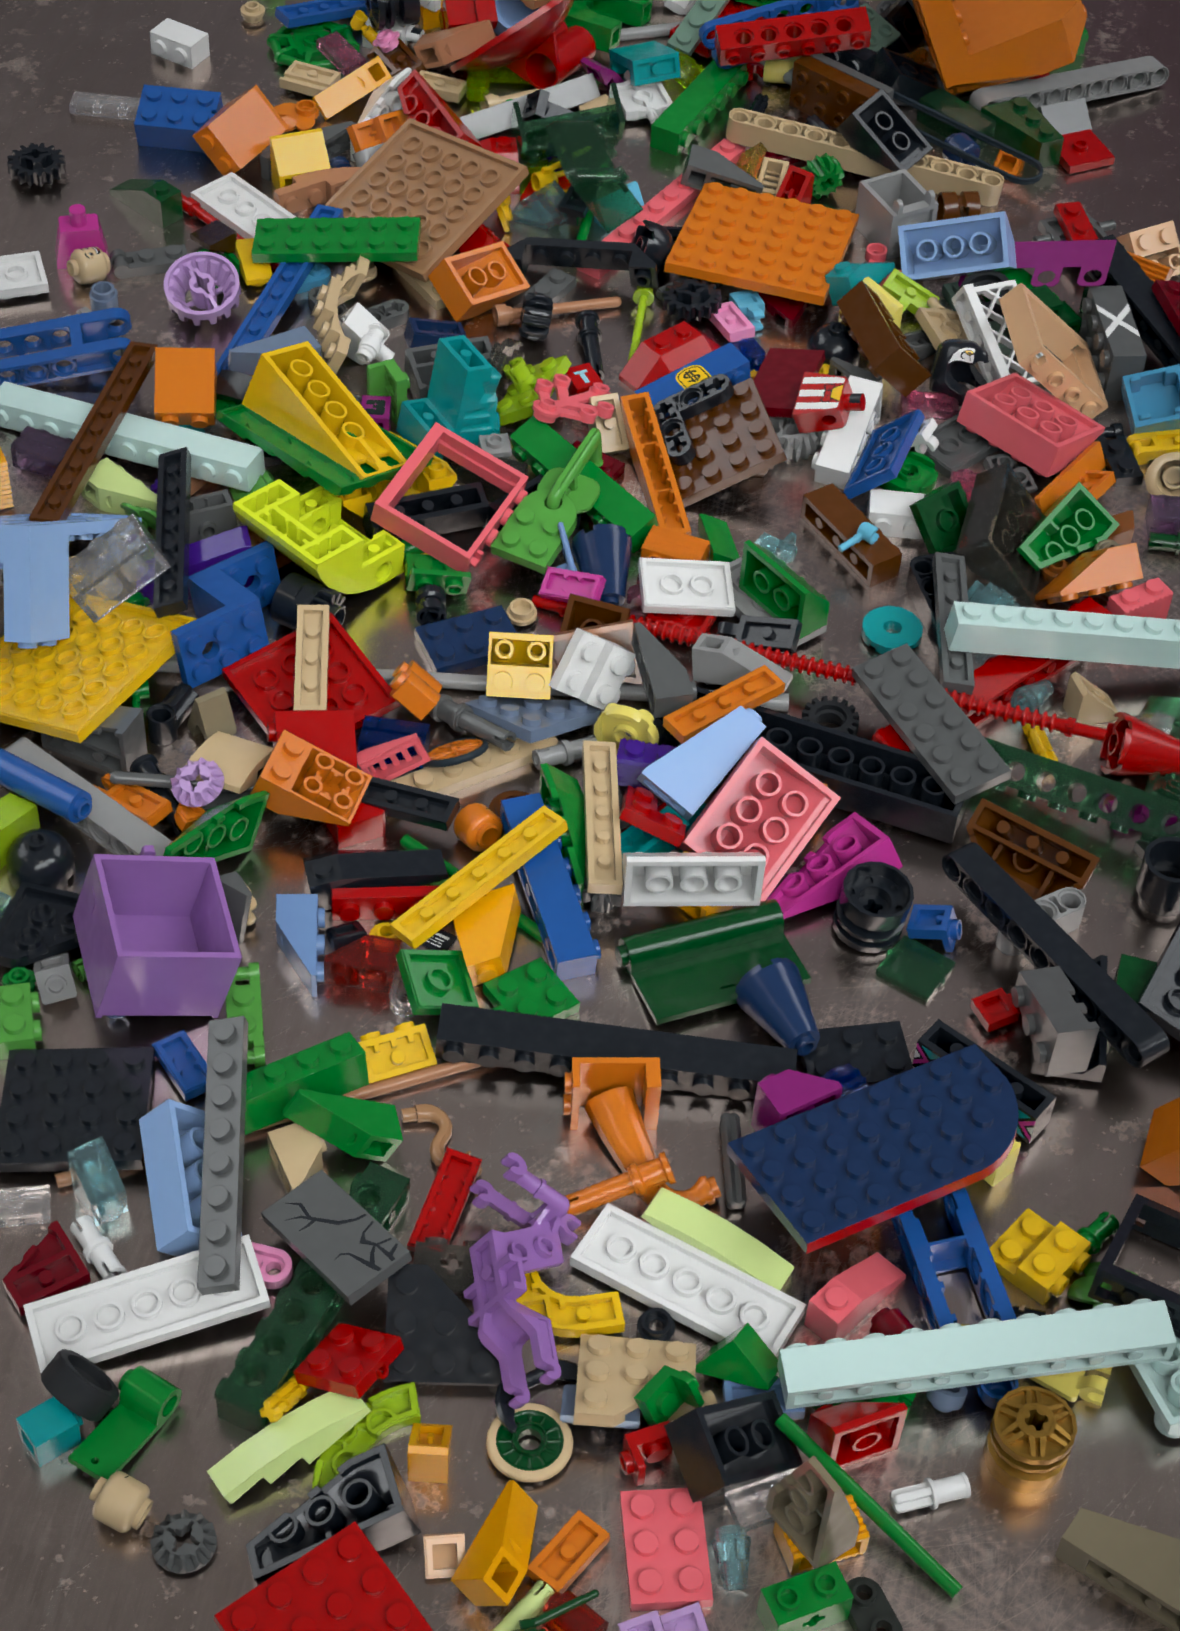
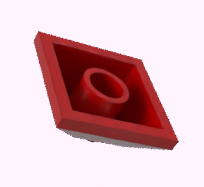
[807,1402,908,1468]

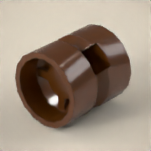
[937,191,981,221]

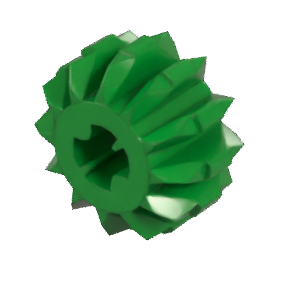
[801,153,845,200]

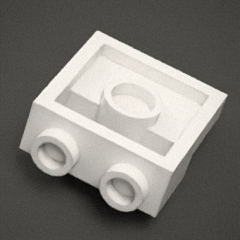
[549,627,636,710]

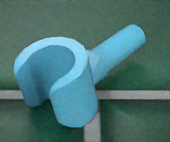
[838,522,879,553]

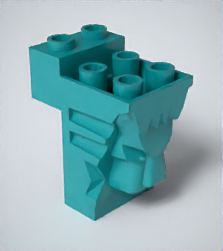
[396,335,502,460]

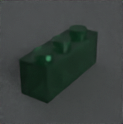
[916,88,997,150]

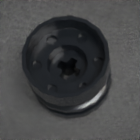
[365,0,420,31]
[832,861,914,953]

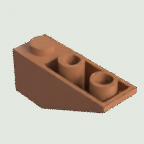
[413,19,496,69]

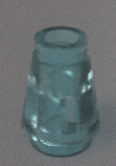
[1011,679,1054,712]
[711,1525,751,1591]

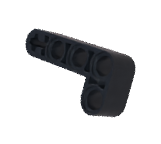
[906,552,966,655]

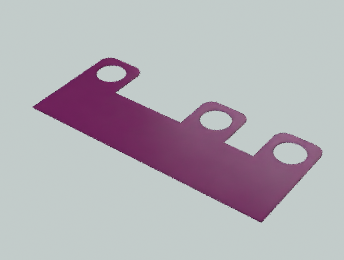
[958,240,1117,287]

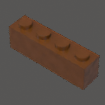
[800,483,903,588]

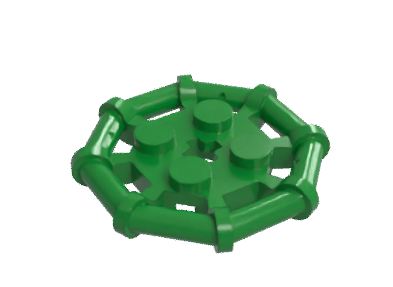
[267,21,361,71]

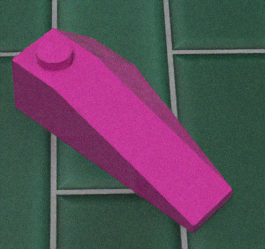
[766,812,903,919]

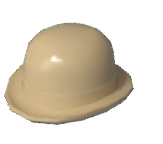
[1145,452,1180,505]

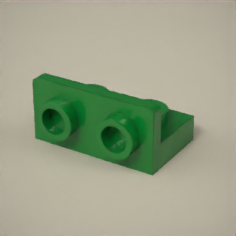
[404,553,472,595]

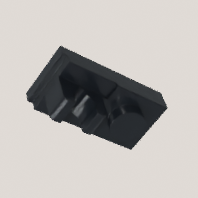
[558,174,602,227]

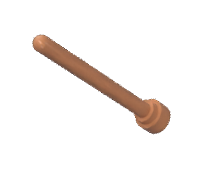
[492,296,622,327]

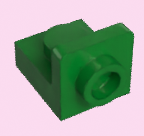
[634,1365,705,1426]

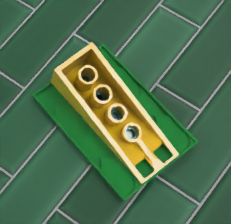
[215,341,433,496]

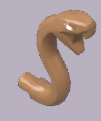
[400,1104,482,1176]

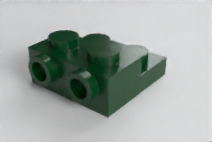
[909,481,982,554]

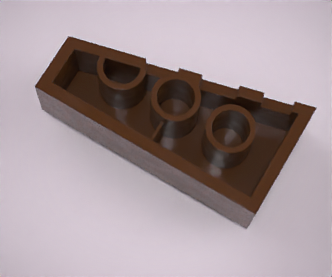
[836,280,932,397]

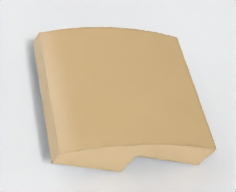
[186,731,273,794]

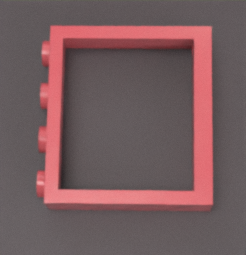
[370,422,529,572]

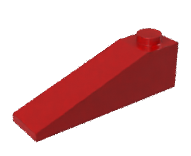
[397,69,482,147]

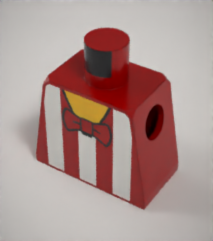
[792,372,866,433]

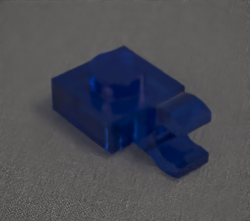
[732,337,766,371]

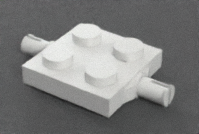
[610,70,673,125]

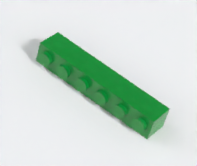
[650,60,749,156]
[509,416,658,554]

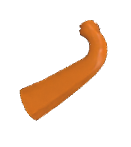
[585,1086,722,1207]

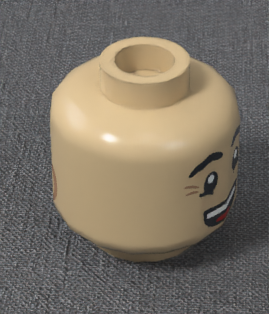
[67,247,110,285]

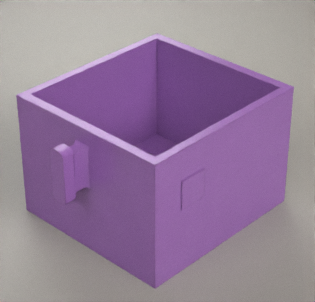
[73,845,242,1018]

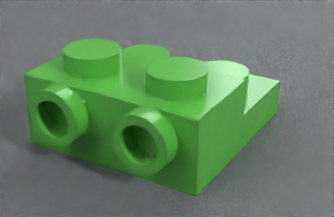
[0,982,43,1060]

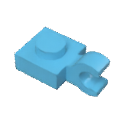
[729,290,765,331]

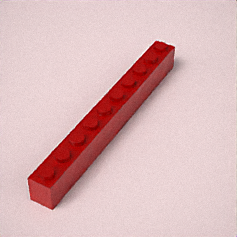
[871,597,1113,754]

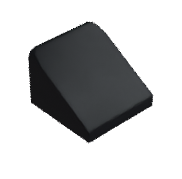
[325,921,370,963]

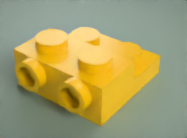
[989,1208,1092,1306]

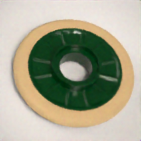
[486,1403,573,1483]

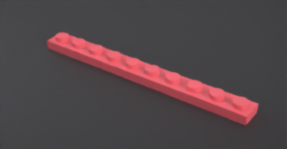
[577,138,746,280]

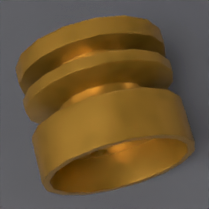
[983,1386,1078,1493]

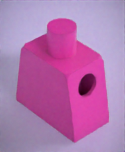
[55,204,109,269]

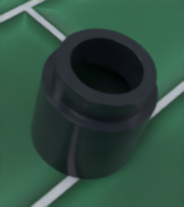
[1136,837,1180,917]

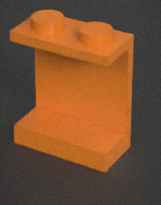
[563,1057,662,1130]

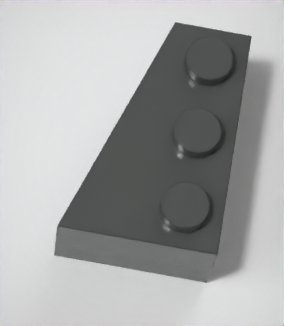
[404,336,496,399]
[41,706,148,773]

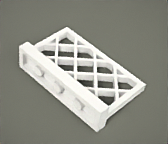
[952,279,1044,385]

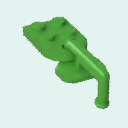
[491,427,604,574]

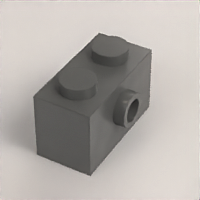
[189,489,238,544]

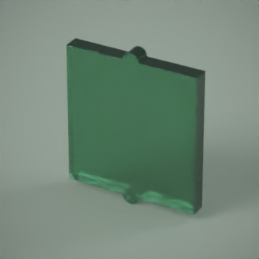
[875,935,956,1002]

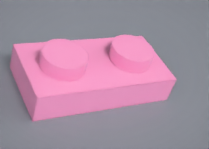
[709,301,755,343]

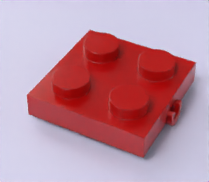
[293,1322,404,1399]

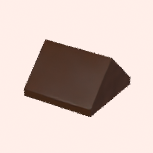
[560,593,631,632]

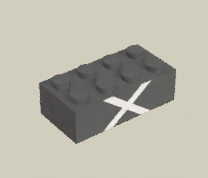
[1079,286,1147,401]

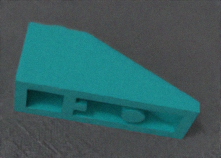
[825,261,895,306]

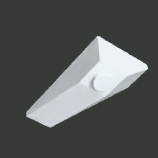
[350,67,412,162]

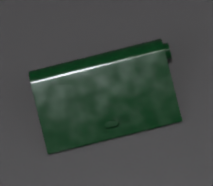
[615,899,812,1025]

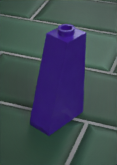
[133,525,254,605]

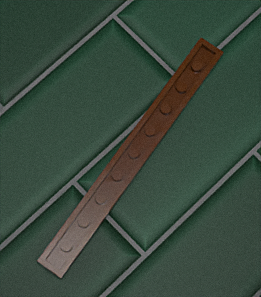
[29,341,158,522]

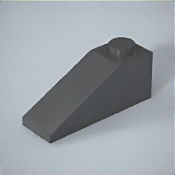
[681,144,764,193]
[631,622,697,718]

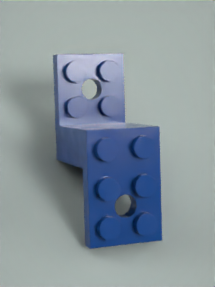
[170,541,281,689]

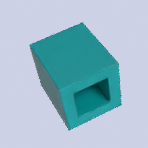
[16,1396,84,1467]

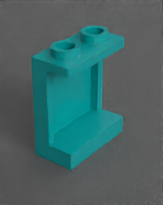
[609,40,681,86]

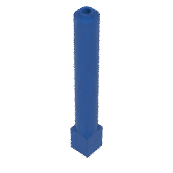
[0,748,92,823]

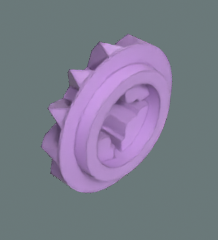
[171,757,224,807]

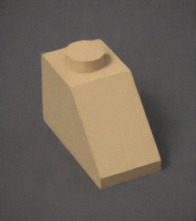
[267,1123,327,1194]

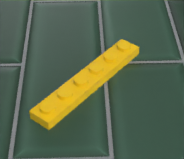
[390,805,569,949]

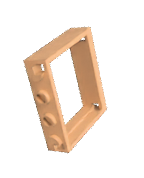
[999,283,1109,419]

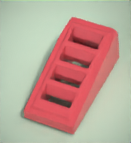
[357,733,431,781]

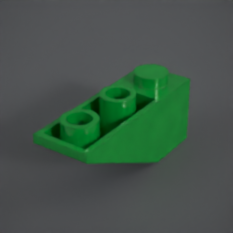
[282,1089,403,1162]

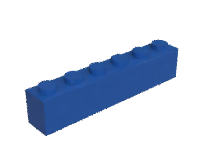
[500,793,601,981]

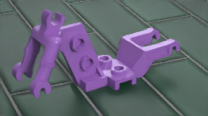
[463,1152,581,1409]

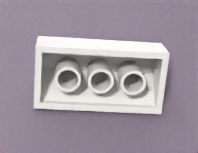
[622,852,766,906]

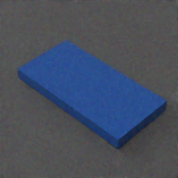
[843,409,925,499]

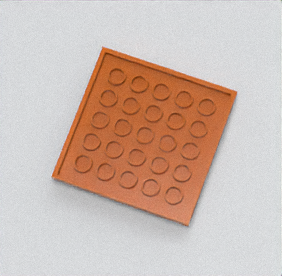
[664,182,859,306]

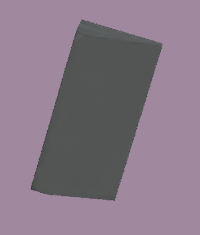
[219,871,252,944]

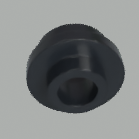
[637,1308,675,1341]

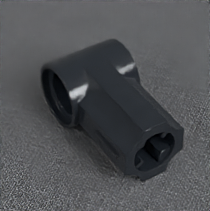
[147,682,199,746]

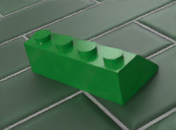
[245,1032,369,1135]

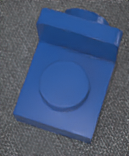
[906,904,962,952]

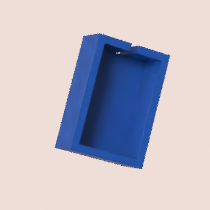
[134,85,223,152]

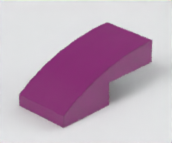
[580,57,624,87]

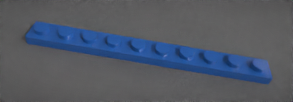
[216,204,344,376]

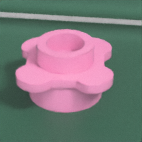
[372,29,400,53]

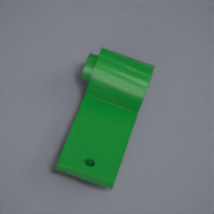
[68,1365,182,1480]

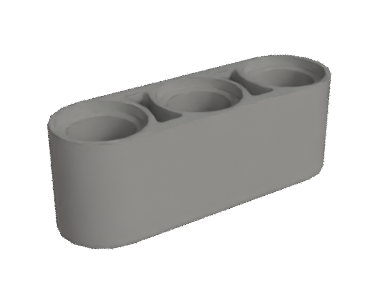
[996,887,1087,956]

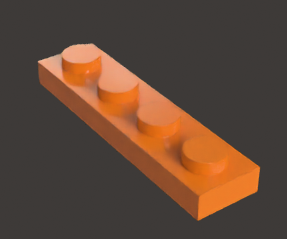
[663,665,785,744]

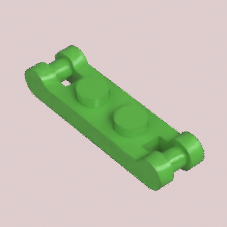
[226,962,266,1068]

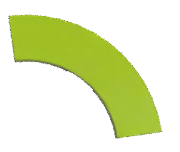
[312,1382,421,1489]

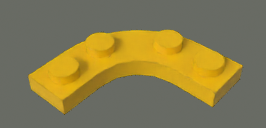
[516,1271,625,1338]

